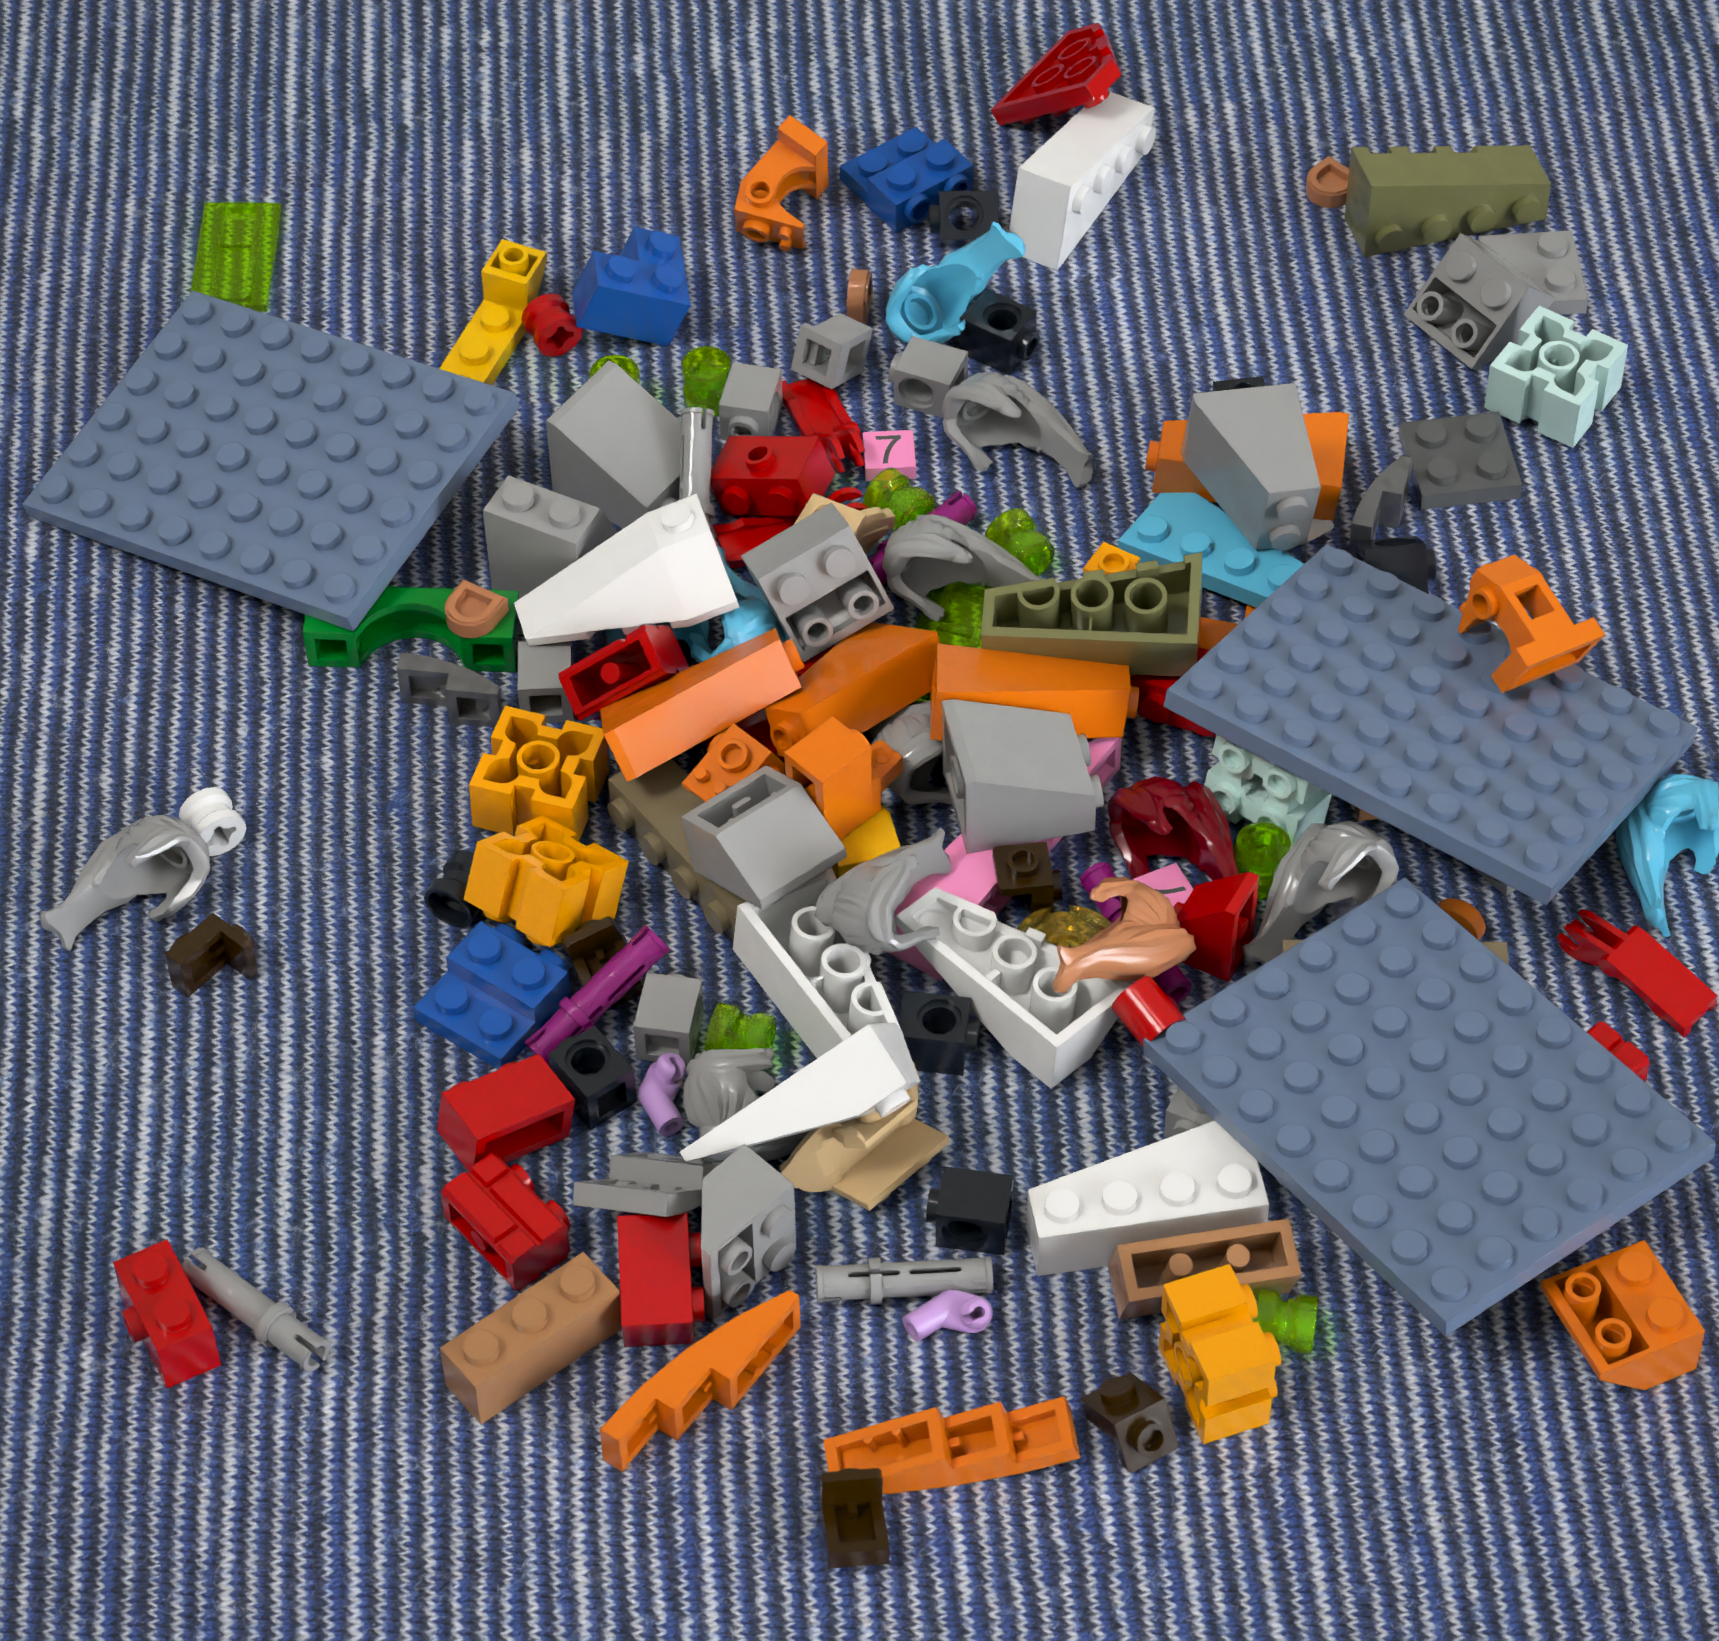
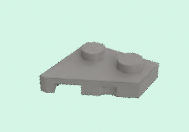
[1478,230,1588,315]

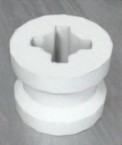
[179,787,246,856]

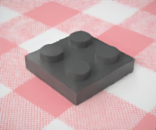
[1399,412,1522,510]

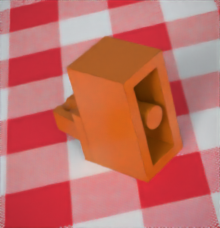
[784,716,903,841]

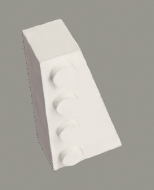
[1009,91,1156,271]
[733,867,904,1058]
[1027,1121,1269,1277]

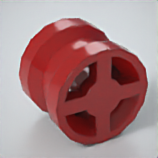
[521,293,583,357]

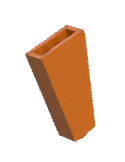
[1145,412,1349,522]
[765,622,940,757]
[600,628,805,782]
[930,643,1139,741]

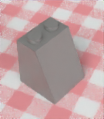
[546,361,682,529]
[1181,383,1321,550]
[483,475,618,598]
[942,699,1104,854]

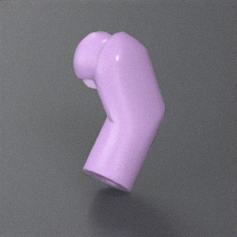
[638,1053,686,1137]
[902,1290,993,1342]

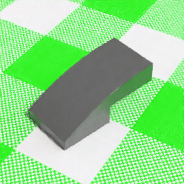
[1348,456,1412,558]
[397,652,502,728]

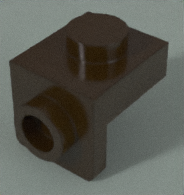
[992,842,1063,927]
[165,913,258,998]
[561,917,644,1011]
[1080,1372,1178,1473]
[820,1468,890,1569]

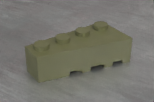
[1344,145,1551,257]
[981,552,1202,677]

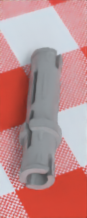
[679,407,715,523]
[182,1248,331,1372]
[815,1256,993,1305]

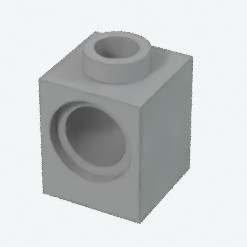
[888,336,968,418]
[719,362,783,440]
[633,972,704,1066]

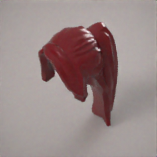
[1107,776,1239,881]

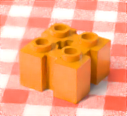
[469,706,609,842]
[464,815,629,947]
[1158,1264,1281,1444]

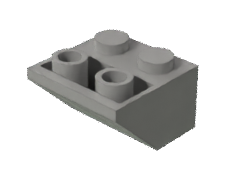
[1403,233,1555,371]
[741,503,895,662]
[681,765,847,910]
[701,1144,797,1320]

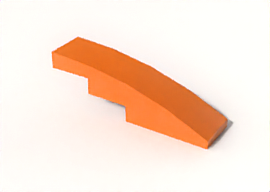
[600,1290,801,1472]
[823,1396,1080,1494]

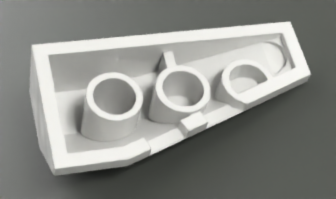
[514,494,740,646]
[895,887,1131,1089]
[680,1023,920,1162]

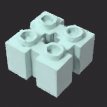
[1484,306,1628,448]
[1204,734,1332,852]

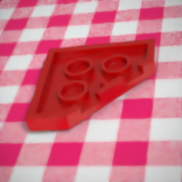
[990,23,1122,126]

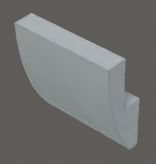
[573,1152,723,1217]

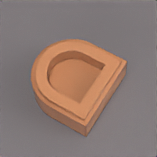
[1306,156,1349,208]
[847,268,873,325]
[445,579,509,638]

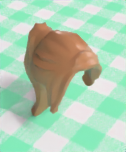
[1053,877,1196,993]

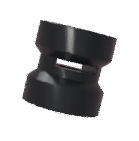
[424,850,479,927]

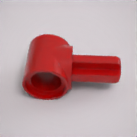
[1111,976,1186,1047]

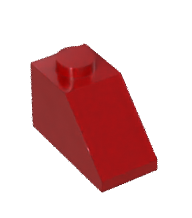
[1173,872,1259,982]

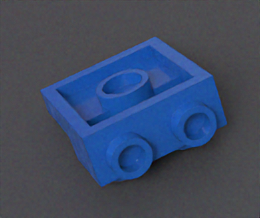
[839,127,974,233]
[413,921,571,1069]

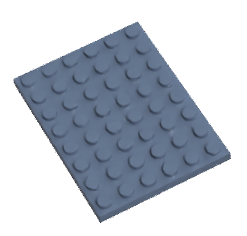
[22,291,520,631]
[1163,544,1698,905]
[1143,878,1716,1337]

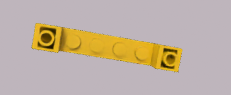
[439,239,547,385]

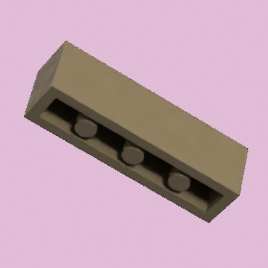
[607,759,747,941]

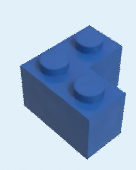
[572,227,691,347]

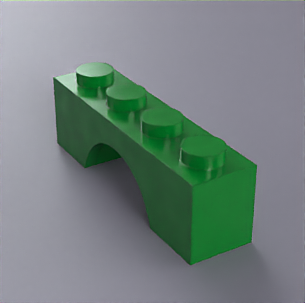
[303,586,522,672]

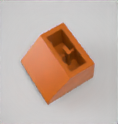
[1540,1240,1705,1390]

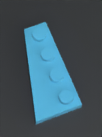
[1118,493,1304,608]

